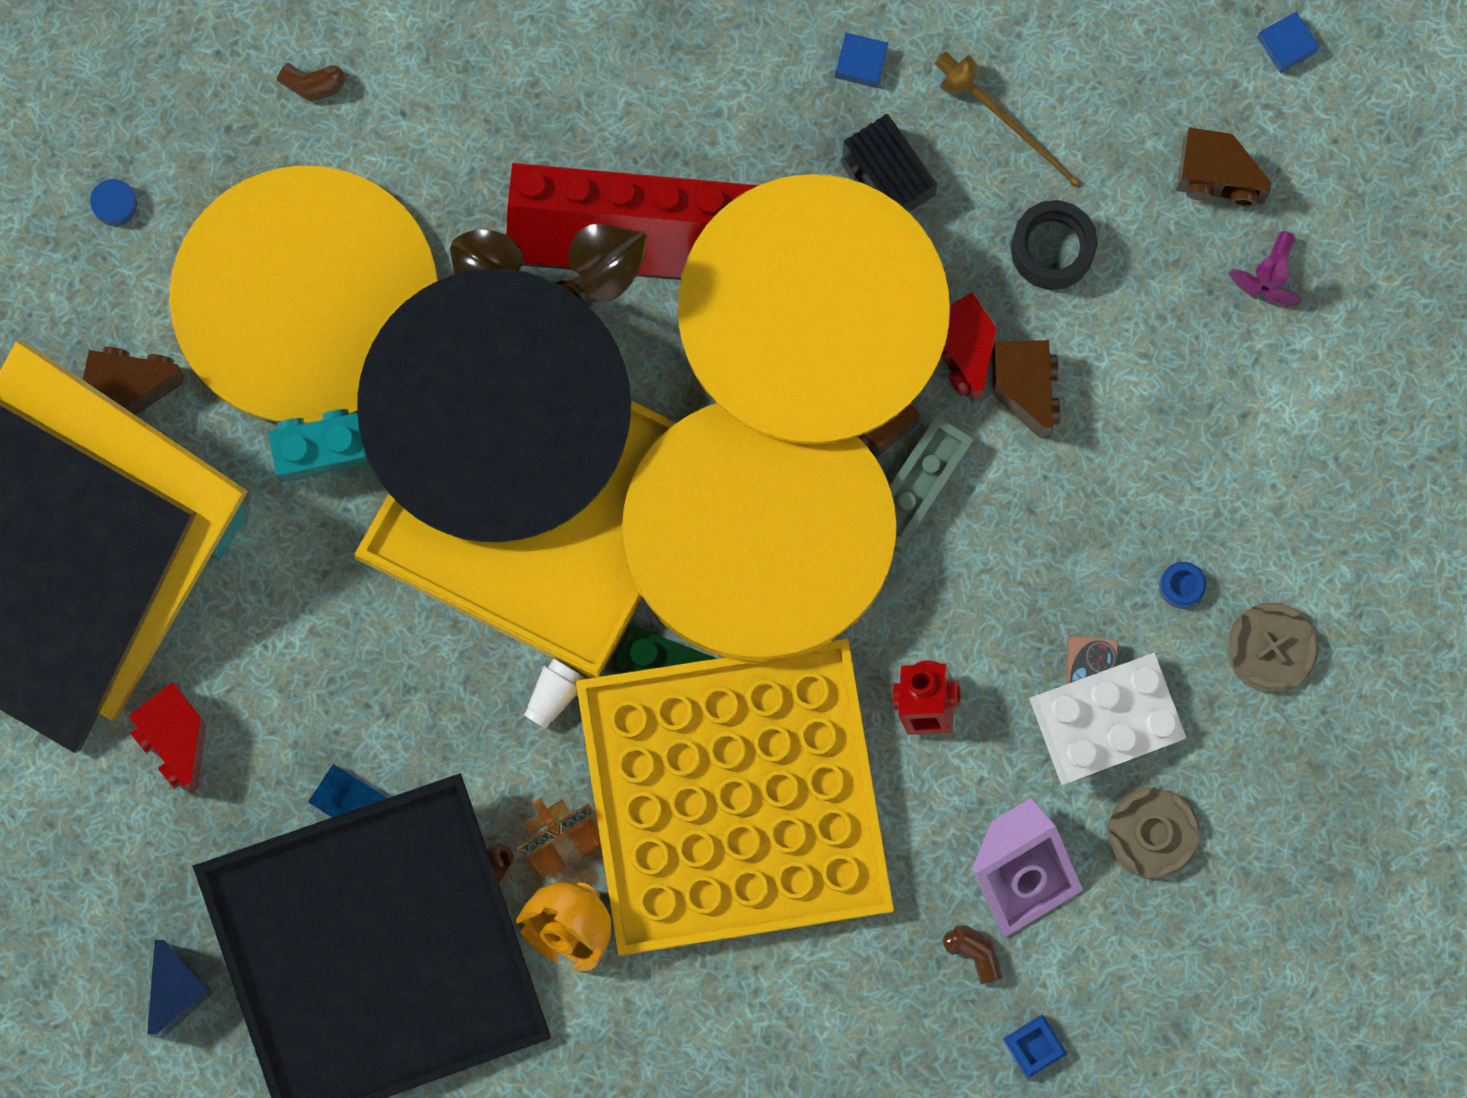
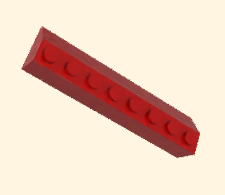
[506,163,759,279]

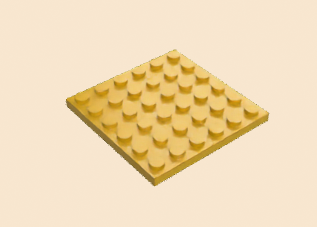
[576,638,894,956]

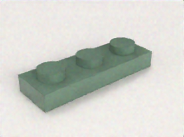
[889,415,974,554]

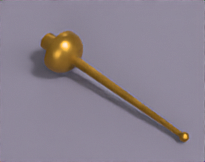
[934,51,1079,187]

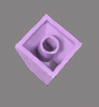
[972,798,1083,937]

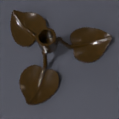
[450,224,647,307]

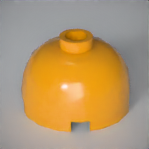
[516,882,611,971]

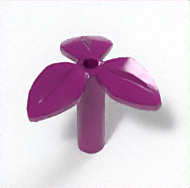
[1229,231,1302,306]

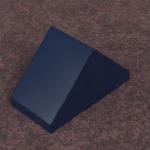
[147,940,213,1038]

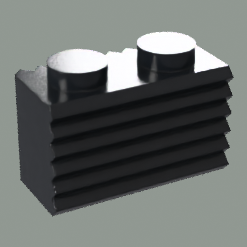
[841,114,938,212]

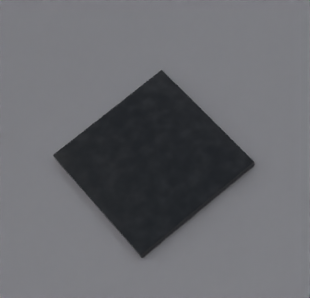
[0,400,197,753]
[193,773,552,1098]

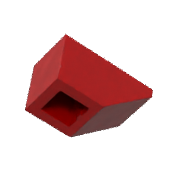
[940,292,997,404]
[128,682,206,794]

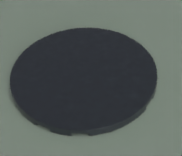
[357,269,631,543]

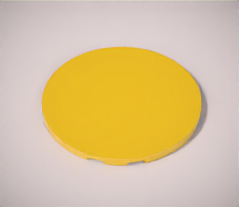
[169,166,438,423]
[678,174,950,444]
[622,403,896,661]

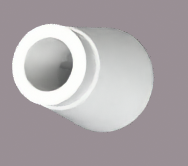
[524,658,585,729]

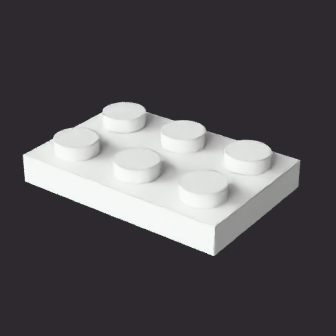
[1029,652,1187,785]

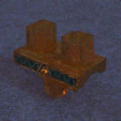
[517,797,601,880]

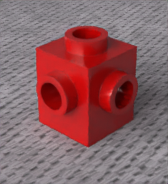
[893,660,961,735]

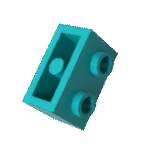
[268,409,370,483]

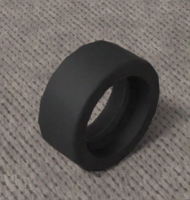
[1010,200,1098,290]

